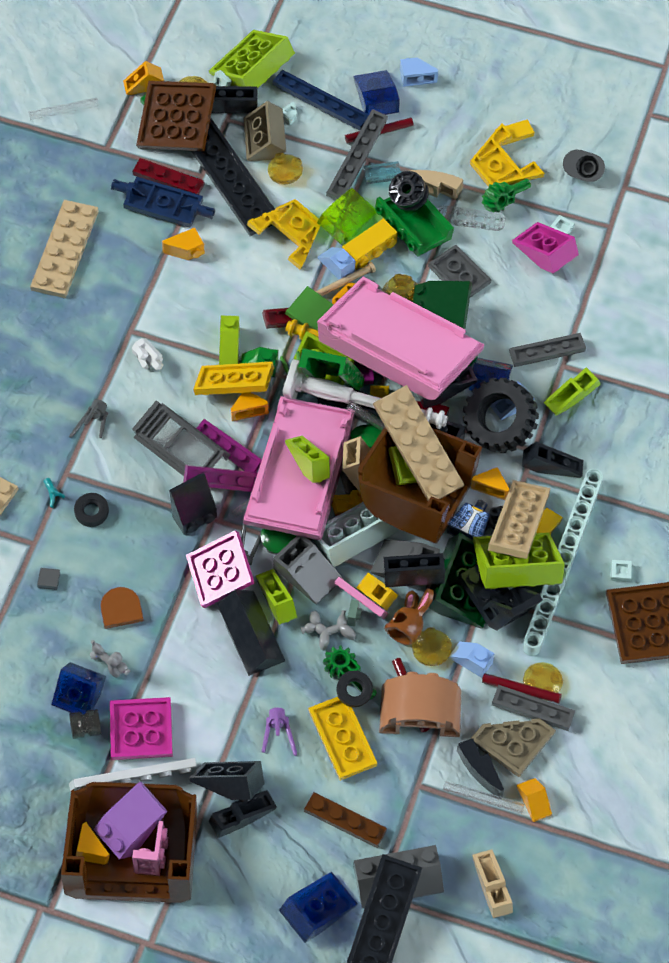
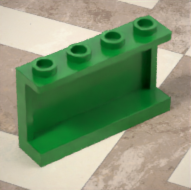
[375,189,454,257]
[298,348,365,391]

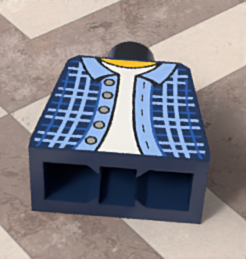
[447,500,490,540]

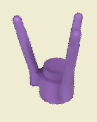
[262,707,297,756]

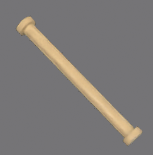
[295,262,376,300]

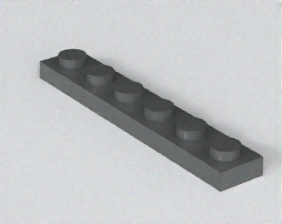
[326,109,388,203]

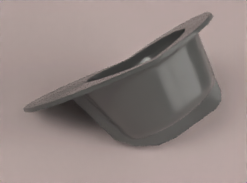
[563,149,605,182]

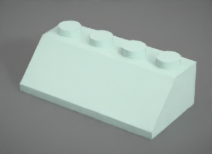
[313,502,399,567]

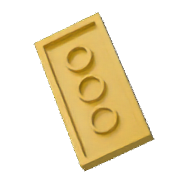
[193,362,274,395]
[308,697,378,781]

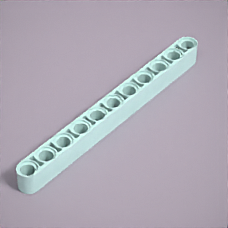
[523,469,603,656]

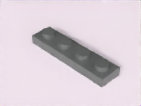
[509,333,586,367]
[492,685,575,731]

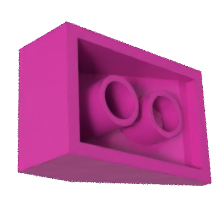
[512,222,579,273]

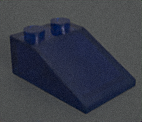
[353,70,400,115]
[279,872,358,943]

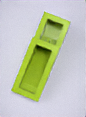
[543,367,601,416]

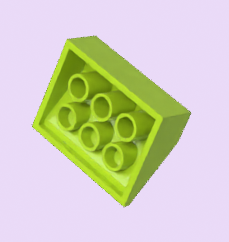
[209,30,295,88]
[473,532,565,589]

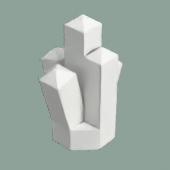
[132,338,164,370]

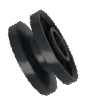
[389,171,429,212]

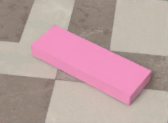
[335,577,388,619]

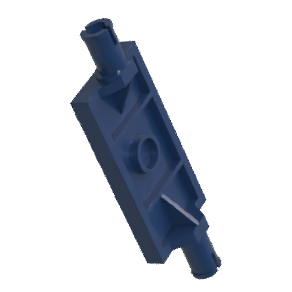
[111,177,215,228]

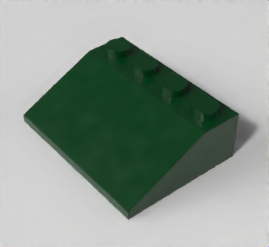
[412,281,472,329]
[429,533,486,629]

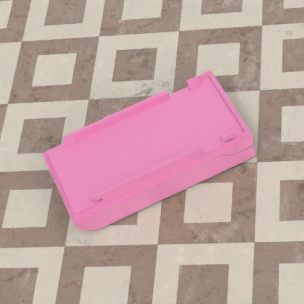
[317,276,484,400]
[243,396,355,541]

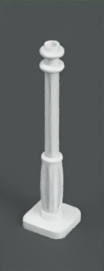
[283,359,448,429]

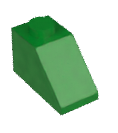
[240,347,279,377]

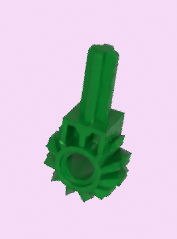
[481,179,531,214]
[323,645,377,700]

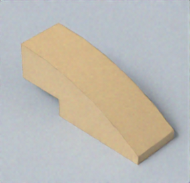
[408,170,463,200]
[472,849,513,918]

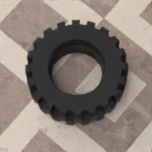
[462,378,539,453]

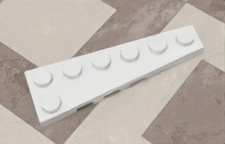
[69,758,196,792]

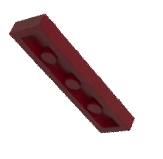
[132,158,205,195]

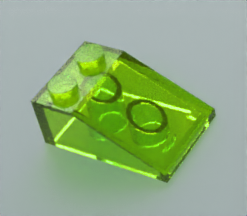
[317,188,377,246]

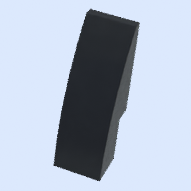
[457,738,504,798]
[209,790,277,838]

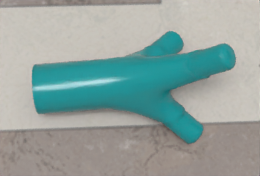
[43,478,65,508]

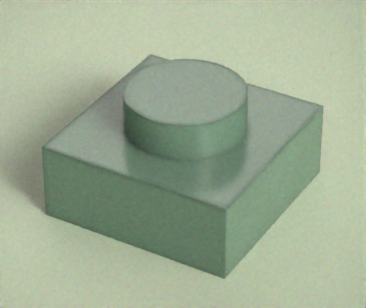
[347,599,362,627]

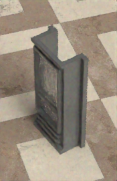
[132,400,231,476]

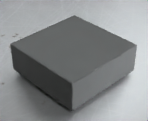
[37,568,60,590]

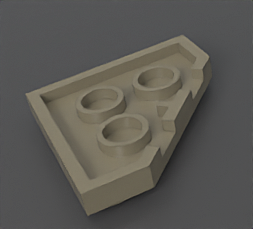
[471,718,556,777]

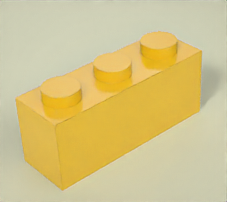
[342,218,397,271]

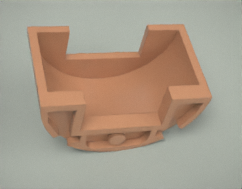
[379,672,461,737]

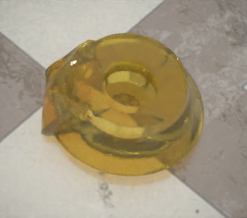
[383,274,417,302]

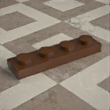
[304,792,387,848]

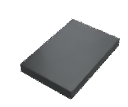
[428,245,491,297]

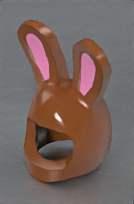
[384,588,434,645]

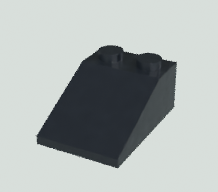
[169,472,217,535]
[189,761,265,802]

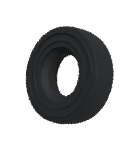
[74,493,109,527]
[336,671,373,707]

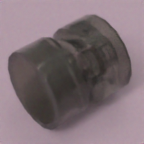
[69,709,101,739]

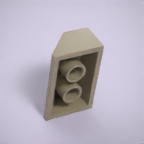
[243,101,286,161]

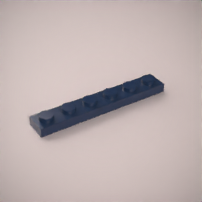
[273,69,369,131]

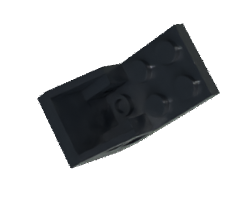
[457,565,543,631]

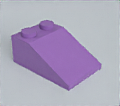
[94,782,167,859]

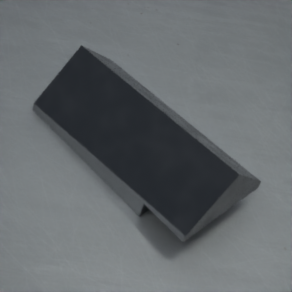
[218,589,285,676]

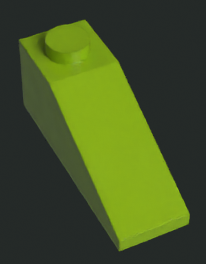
[219,315,240,365]
[285,436,330,483]
[255,569,297,625]

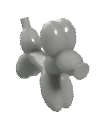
[301,610,356,650]
[90,640,131,678]

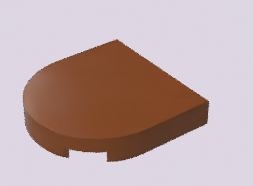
[101,587,144,629]

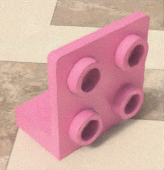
[132,821,169,876]

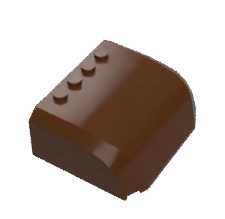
[358,427,483,544]
[61,782,197,903]

